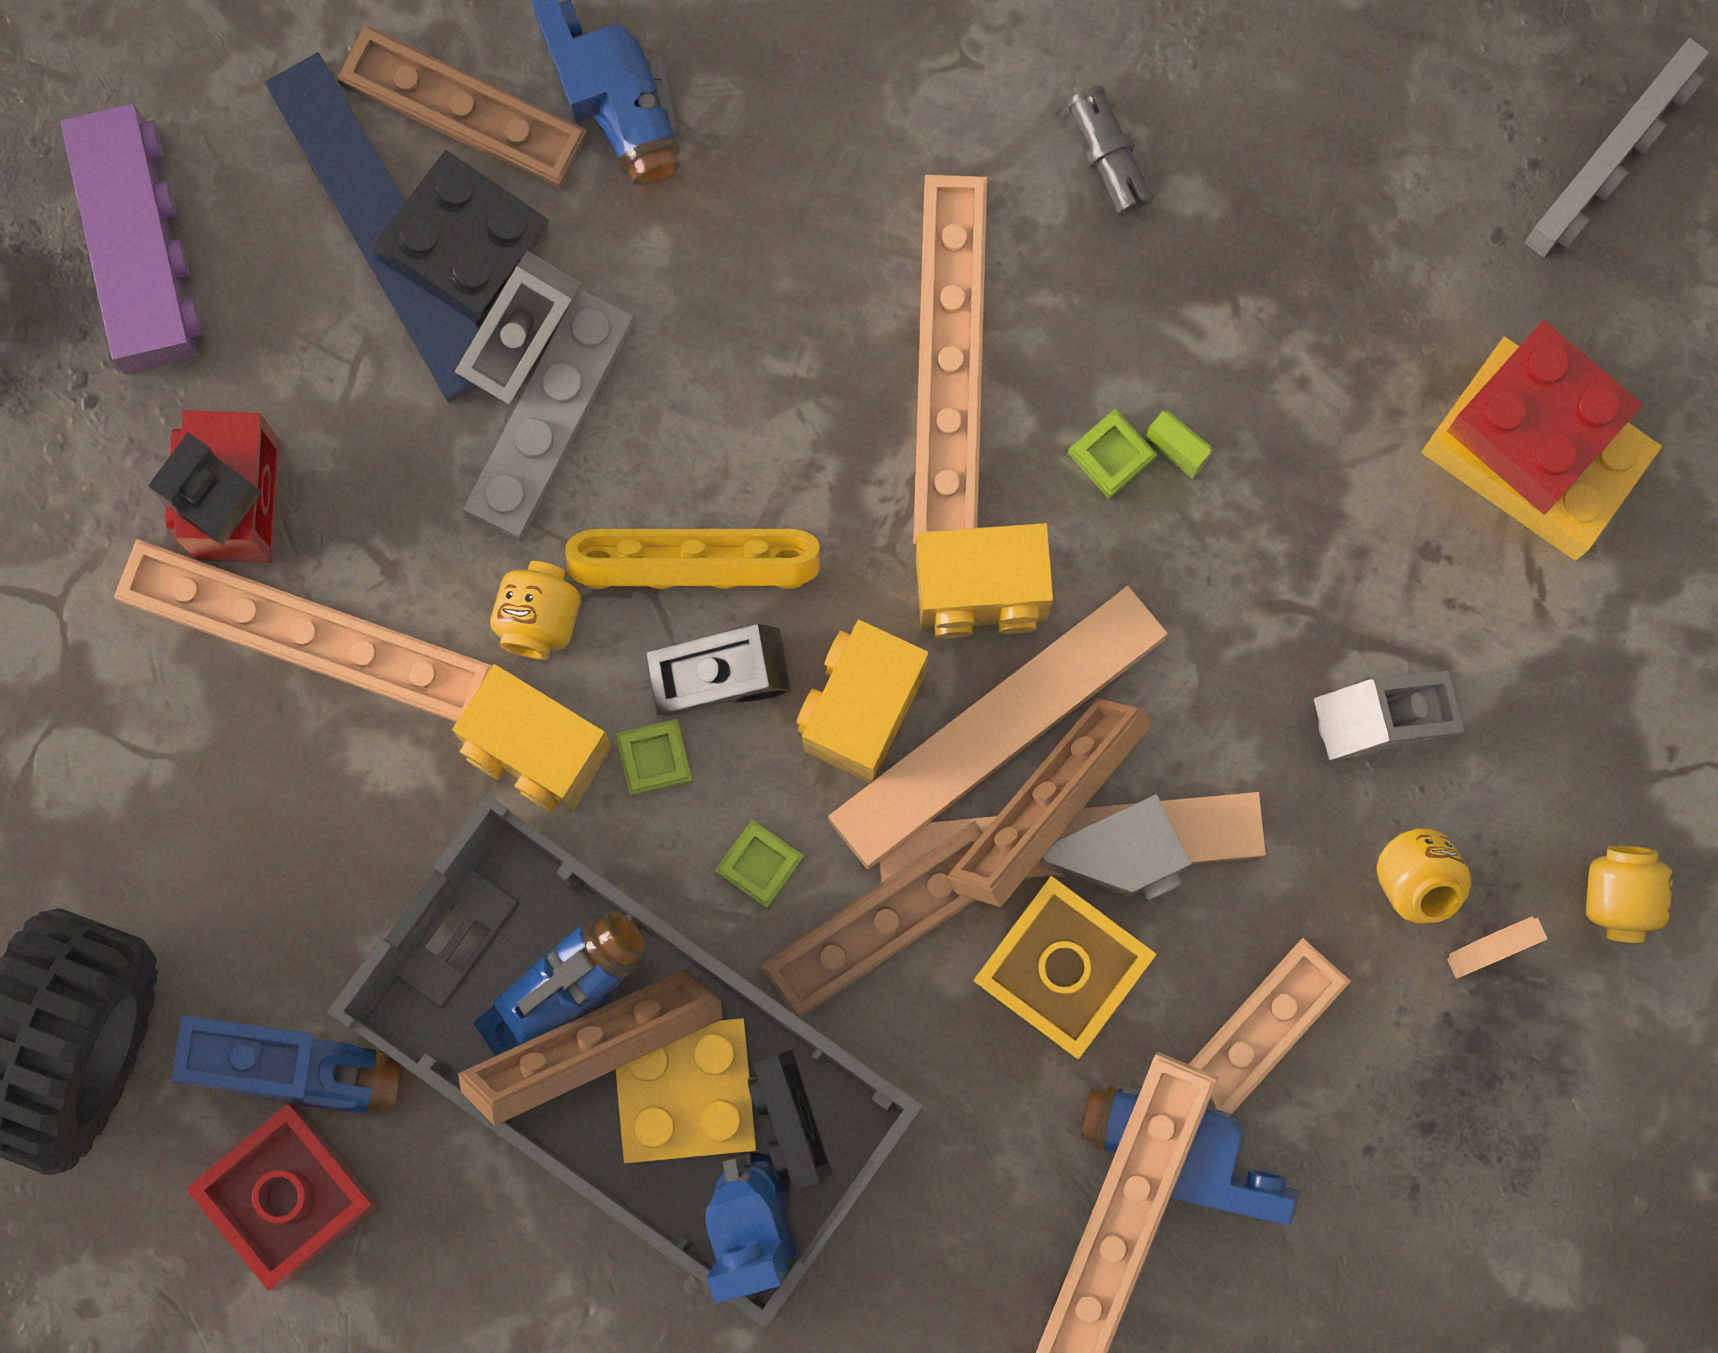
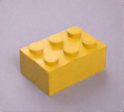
[1421,336,1662,561]

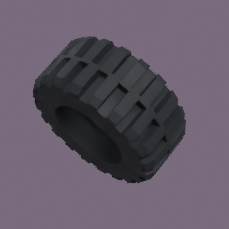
[0,908,158,1175]

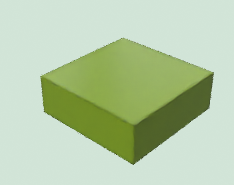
[1067,408,1157,500]
[1145,410,1212,480]
[615,719,693,797]
[715,819,804,910]

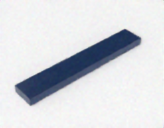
[264,52,479,403]

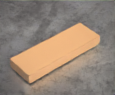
[1447,916,1547,979]
[1188,938,1351,1115]

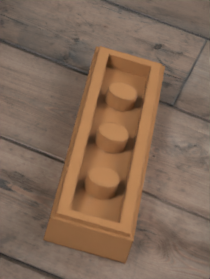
[337,25,589,190]
[946,698,1153,907]
[761,821,983,1018]
[458,969,723,1126]

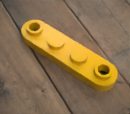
[565,529,820,589]

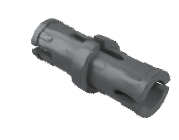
[1067,86,1154,216]

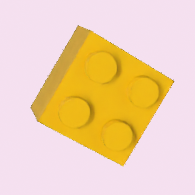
[915,523,1053,638]
[796,619,929,783]
[452,664,613,814]
[973,875,1157,1060]
[616,1018,757,1164]

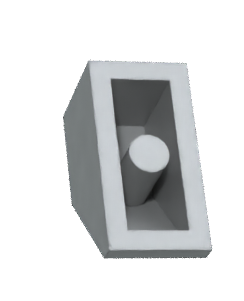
[455,250,581,404]
[1313,671,1465,760]
[1040,794,1191,901]

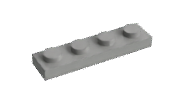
[1524,37,1709,258]
[463,288,635,541]

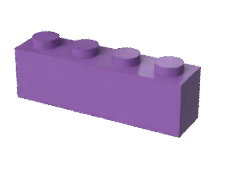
[60,103,203,374]

